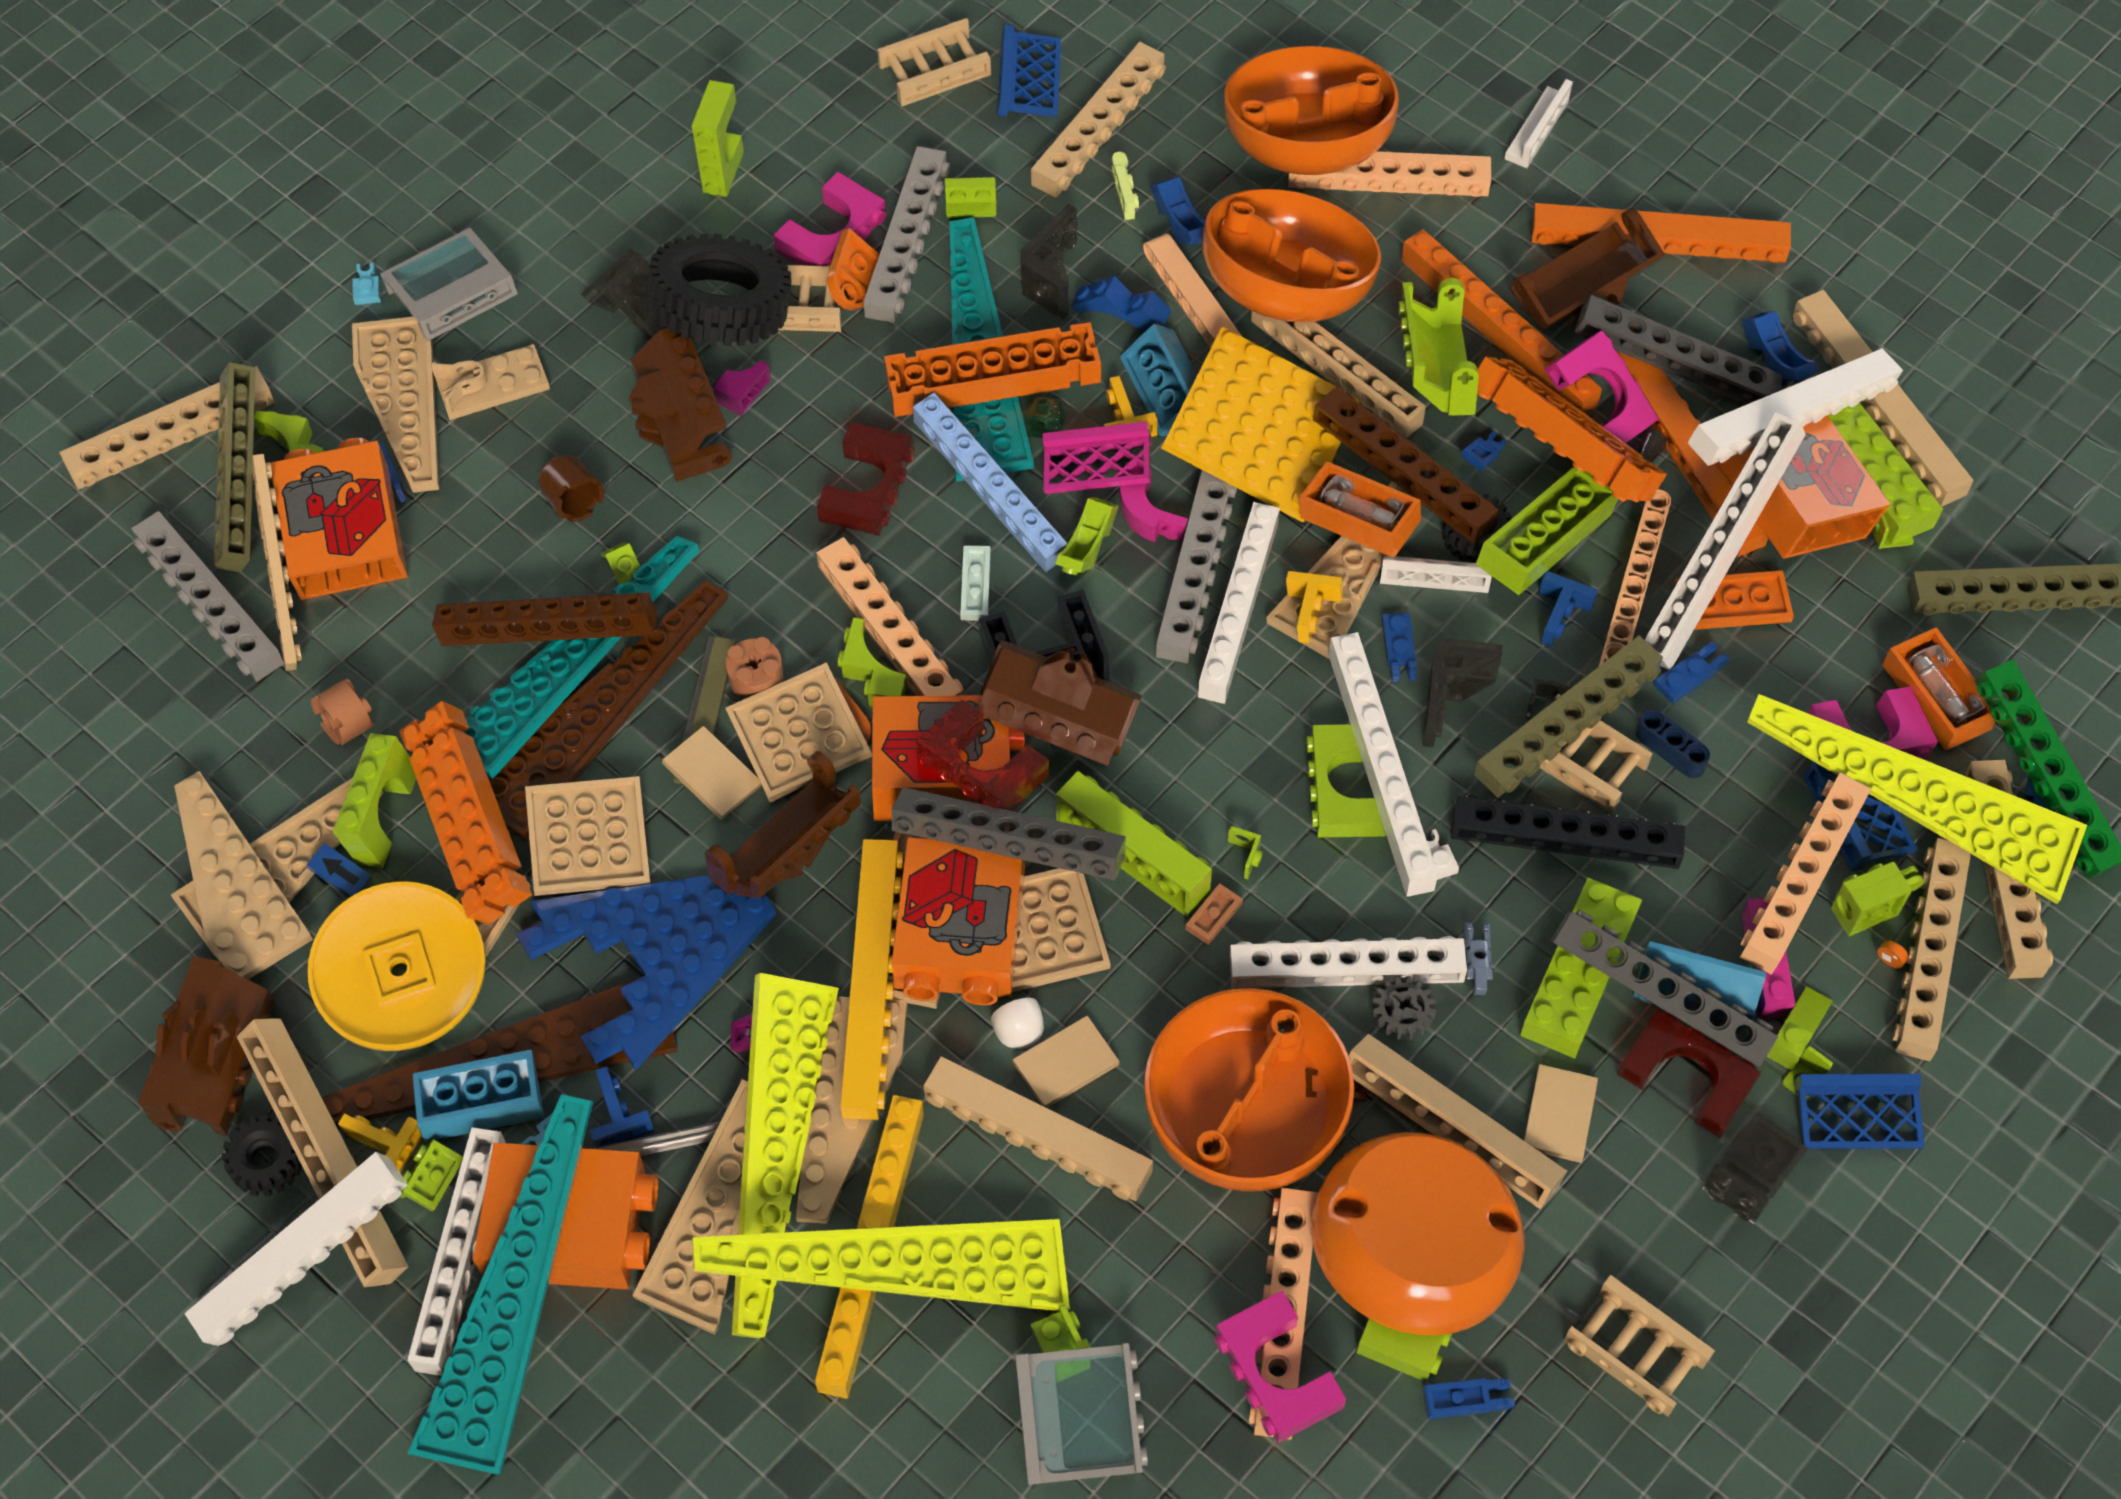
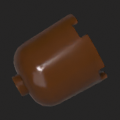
[538,455,604,522]

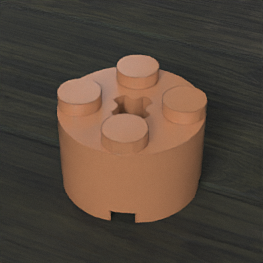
[726,637,784,699]
[311,679,374,745]

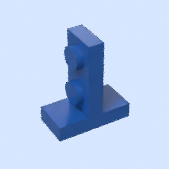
[1539,571,1598,647]
[590,1066,654,1148]

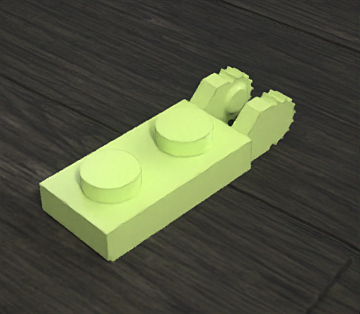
[1112,151,1139,220]

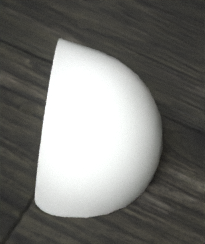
[991,998,1044,1049]

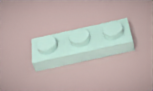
[960,546,991,621]

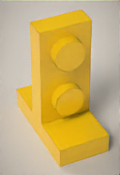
[1104,376,1158,437]
[1286,571,1343,643]
[338,1114,422,1173]

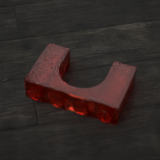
[817,422,915,536]
[916,700,1049,811]
[1617,1010,1761,1138]

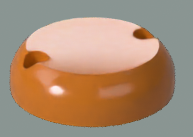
[1224,46,1399,175]
[1202,189,1381,323]
[1144,988,1354,1192]
[1311,1132,1525,1335]

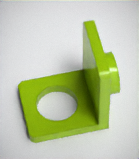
[1872,514,1914,549]
[600,542,640,585]
[1228,826,1263,880]
[1782,1046,1833,1100]

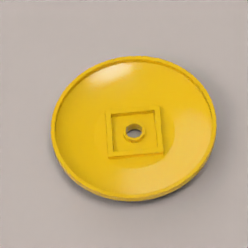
[308,882,486,1051]

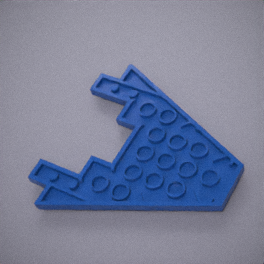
[517,875,776,1070]

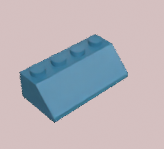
[1120,323,1197,436]
[1633,941,1767,1027]
[413,1050,544,1142]

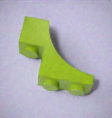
[254,410,324,453]
[1055,497,1119,575]
[838,617,907,707]

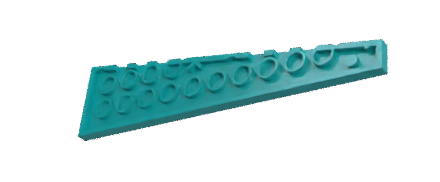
[949,217,1034,482]
[464,536,700,779]
[407,1094,593,1475]

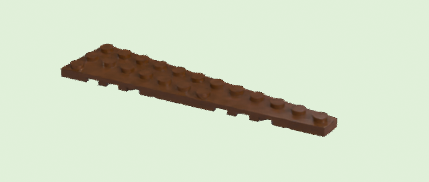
[488,580,728,840]
[321,976,677,1127]

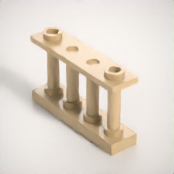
[877,18,991,106]
[749,265,842,332]
[1526,694,1653,814]
[1564,1275,1715,1417]

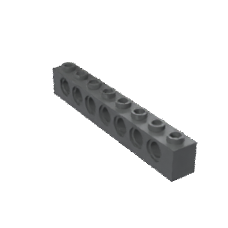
[1574,295,1783,405]
[892,787,1126,880]
[1550,909,1778,1067]

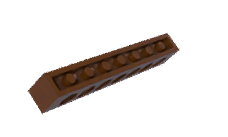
[1313,387,1499,544]
[432,592,657,646]

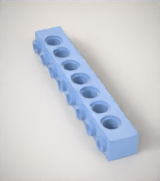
[913,393,1067,572]

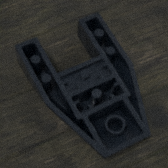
[979,589,1109,751]

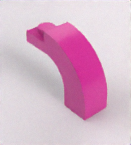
[1120,462,1188,542]

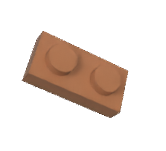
[1185,883,1243,945]

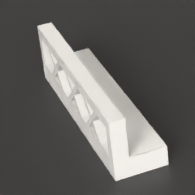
[1505,79,1573,168]
[1380,556,1492,593]

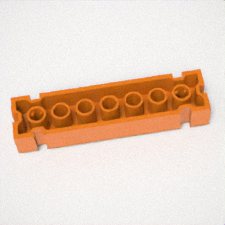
[884,322,1101,417]
[1477,356,1667,502]
[399,701,532,925]

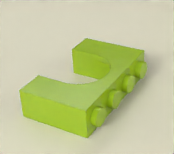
[692,80,744,197]
[1306,724,1386,838]
[332,733,416,868]
[1357,1319,1452,1382]

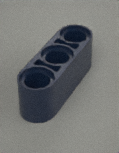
[1636,709,1710,778]

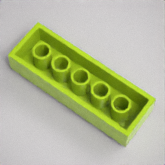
[1827,402,1943,545]
[1476,467,1618,595]
[1056,771,1212,918]
[1520,878,1642,1059]

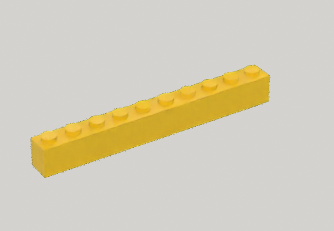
[841,839,904,1120]
[815,1095,924,1399]

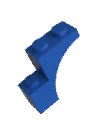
[1150,177,1205,246]
[1071,276,1172,334]
[1742,311,1819,383]

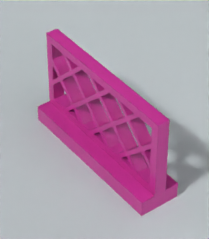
[1043,422,1152,494]

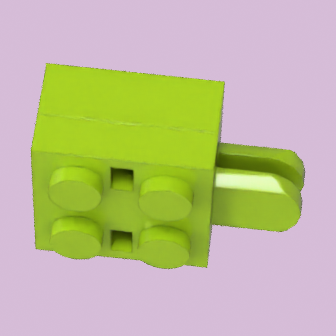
[1831,861,1924,936]

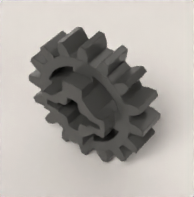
[1372,977,1436,1040]

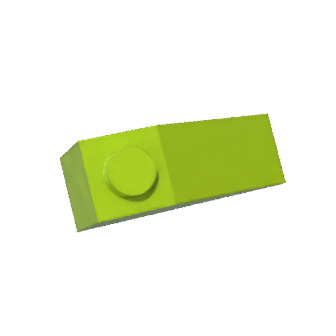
[1766,986,1833,1070]

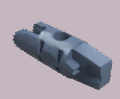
[1464,923,1493,995]

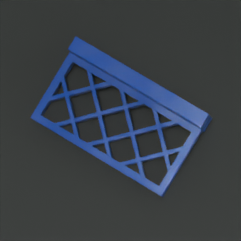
[997,24,1061,118]
[1803,762,1917,871]
[1794,1074,1925,1149]

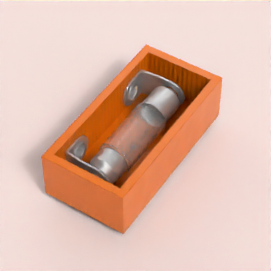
[1299,461,1421,558]
[1882,627,1996,751]

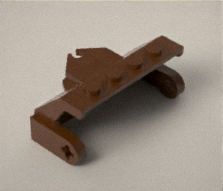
[1508,208,1665,331]
[629,327,732,482]
[976,640,1142,766]
[705,751,861,899]
[138,956,275,1136]

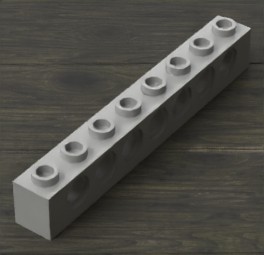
[863,146,950,323]
[1156,470,1237,664]
[131,511,284,682]

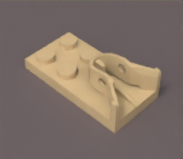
[431,344,550,420]

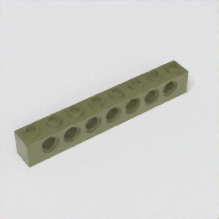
[214,362,255,573]
[1907,564,2121,615]
[1474,635,1663,798]

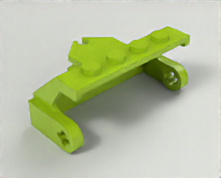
[1398,278,1479,416]

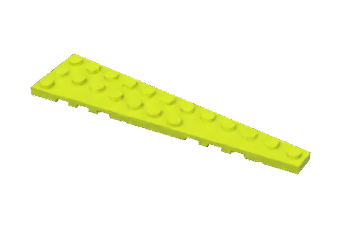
[1747,694,2087,904]
[732,973,839,1338]
[692,1219,1070,1311]

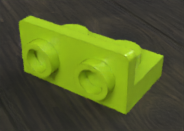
[945,177,996,218]
[399,1140,463,1211]
[1031,1304,1091,1383]

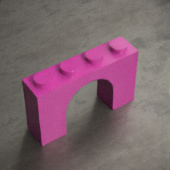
[773,172,886,266]
[1544,331,1659,443]
[1806,686,1938,775]
[1214,1290,1346,1443]

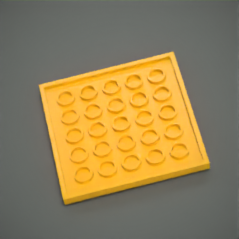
[1161,327,1359,522]

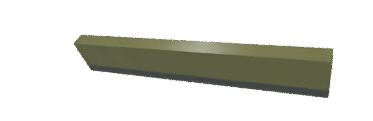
[673,636,737,785]

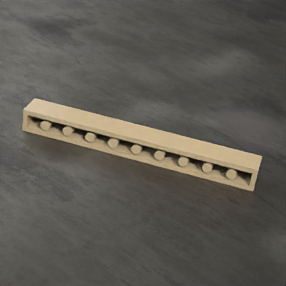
[1792,290,1974,507]
[237,1018,409,1287]

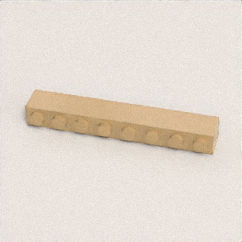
[1349,1034,1567,1209]
[924,1056,1153,1202]

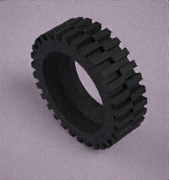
[646,233,792,346]

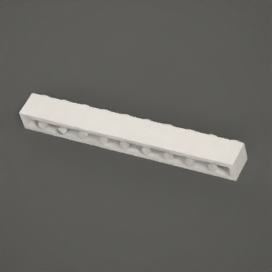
[1688,348,1903,466]
[1645,412,1806,670]
[1328,632,1438,897]

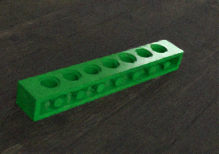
[1975,659,2121,879]

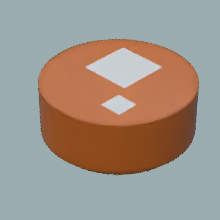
[1877,940,1908,969]

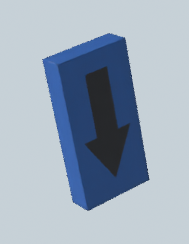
[306,843,372,897]

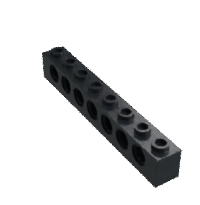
[1451,795,1686,869]

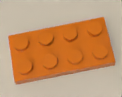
[1674,570,1794,630]

